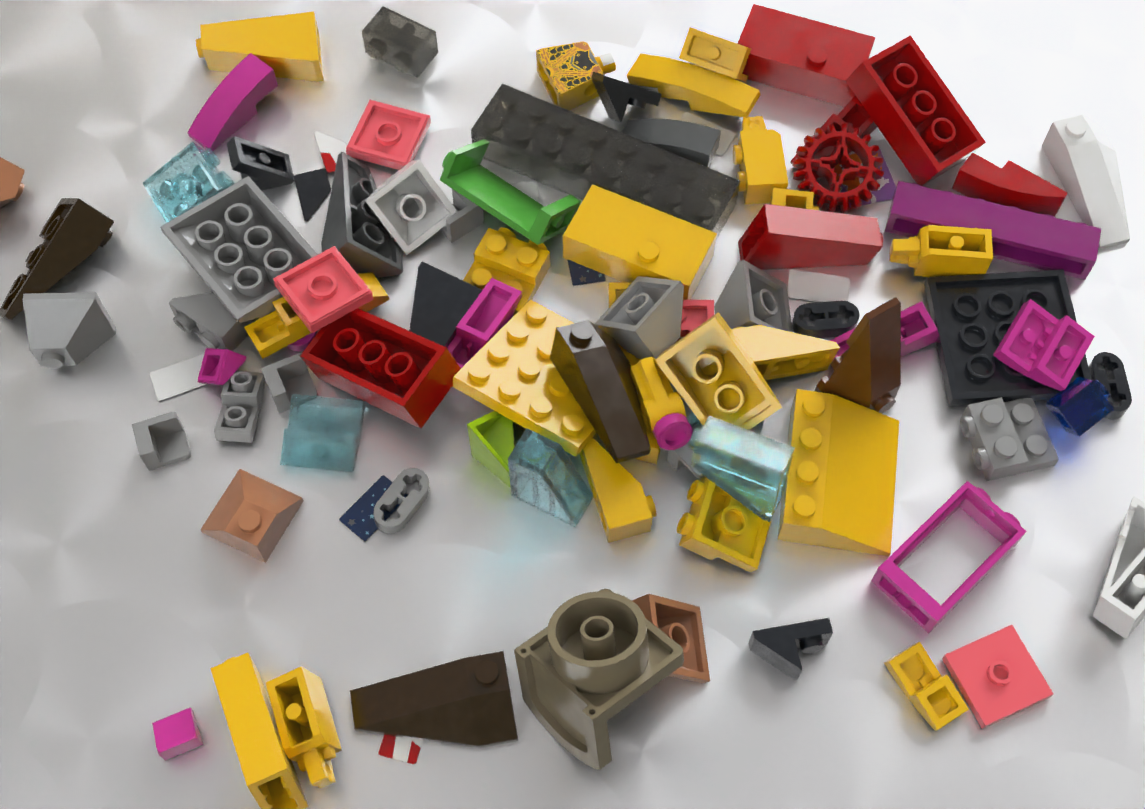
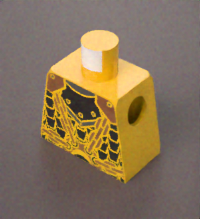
[536,41,616,115]

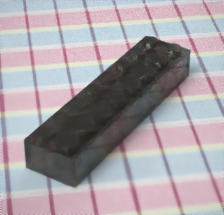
[471,83,740,240]

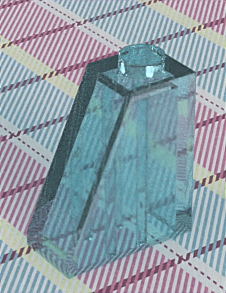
[688,415,795,522]
[508,428,593,528]

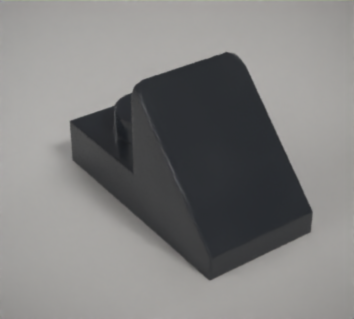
[591,72,662,122]
[227,136,295,191]
[748,618,833,680]

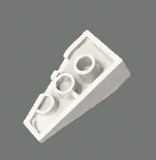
[1041,114,1131,250]

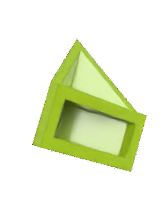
[467,411,516,487]

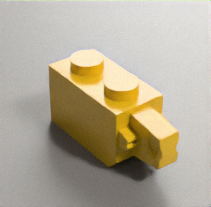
[733,116,788,205]
[889,225,993,277]
[266,666,342,788]

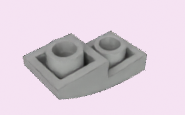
[214,371,265,443]

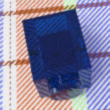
[1045,377,1114,437]

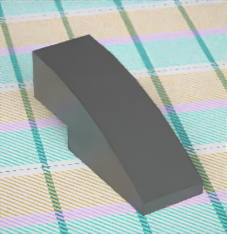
[615,119,721,171]

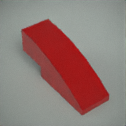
[952,152,1068,217]

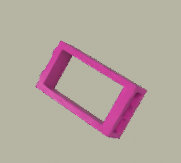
[871,481,1027,634]

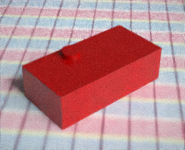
[737,3,876,107]
[846,35,986,186]
[300,308,461,429]

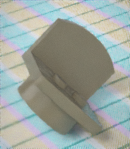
[514,589,684,770]

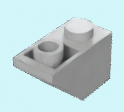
[169,292,255,351]

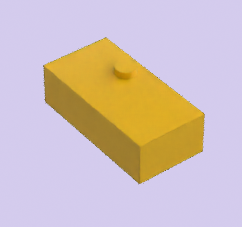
[563,184,717,300]

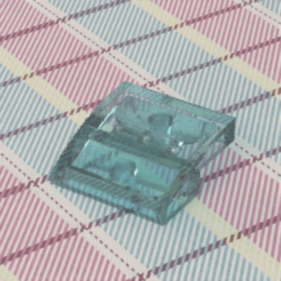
[280,394,366,472]

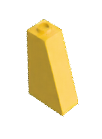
[196,11,324,82]
[210,652,309,809]

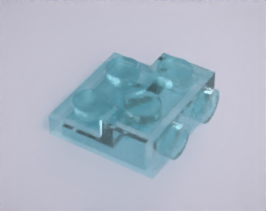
[143,141,235,223]

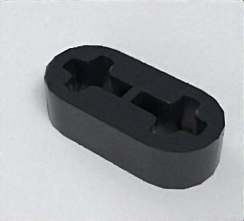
[792,301,860,338]
[1088,352,1132,420]

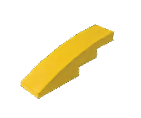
[626,53,761,118]

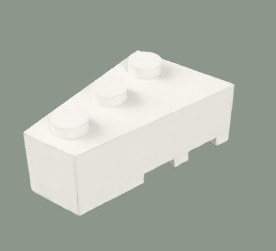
[1093,496,1145,639]

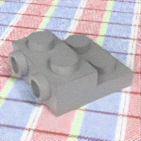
[960,397,1059,481]

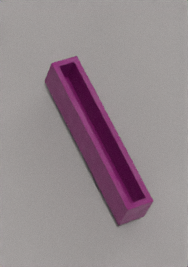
[884,180,1102,280]

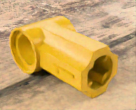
[630,357,686,433]

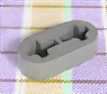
[373,468,429,534]

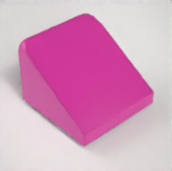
[197,348,247,385]
[152,707,204,761]

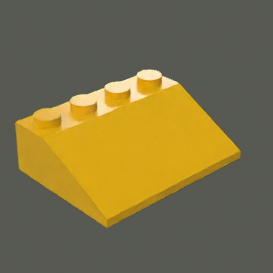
[777,389,899,556]

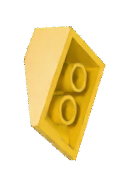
[655,312,782,450]

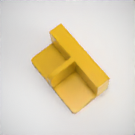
[679,27,751,82]

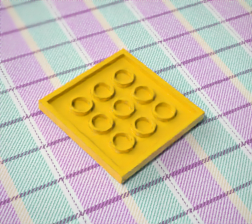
[452,299,641,457]

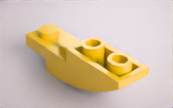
[244,273,390,359]

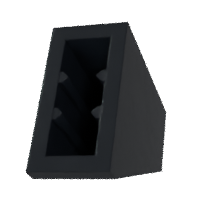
[409,261,482,347]

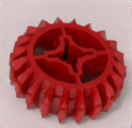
[792,123,884,214]

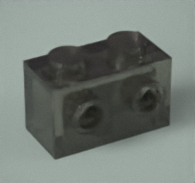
[361,6,438,78]

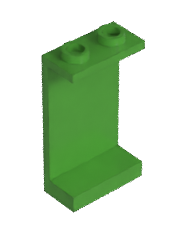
[440,139,581,245]

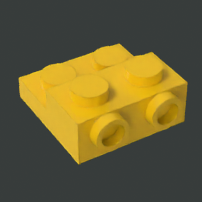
[463,227,551,316]
[677,471,776,572]

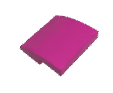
[993,299,1095,391]

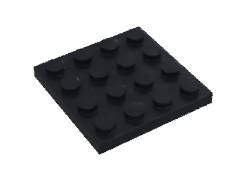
[924,269,1095,406]

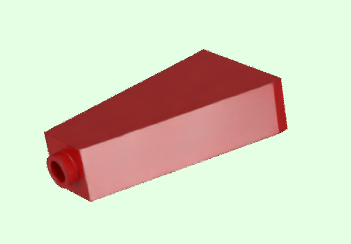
[738,204,883,270]

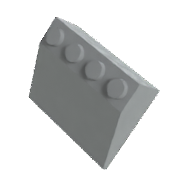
[160,176,318,323]

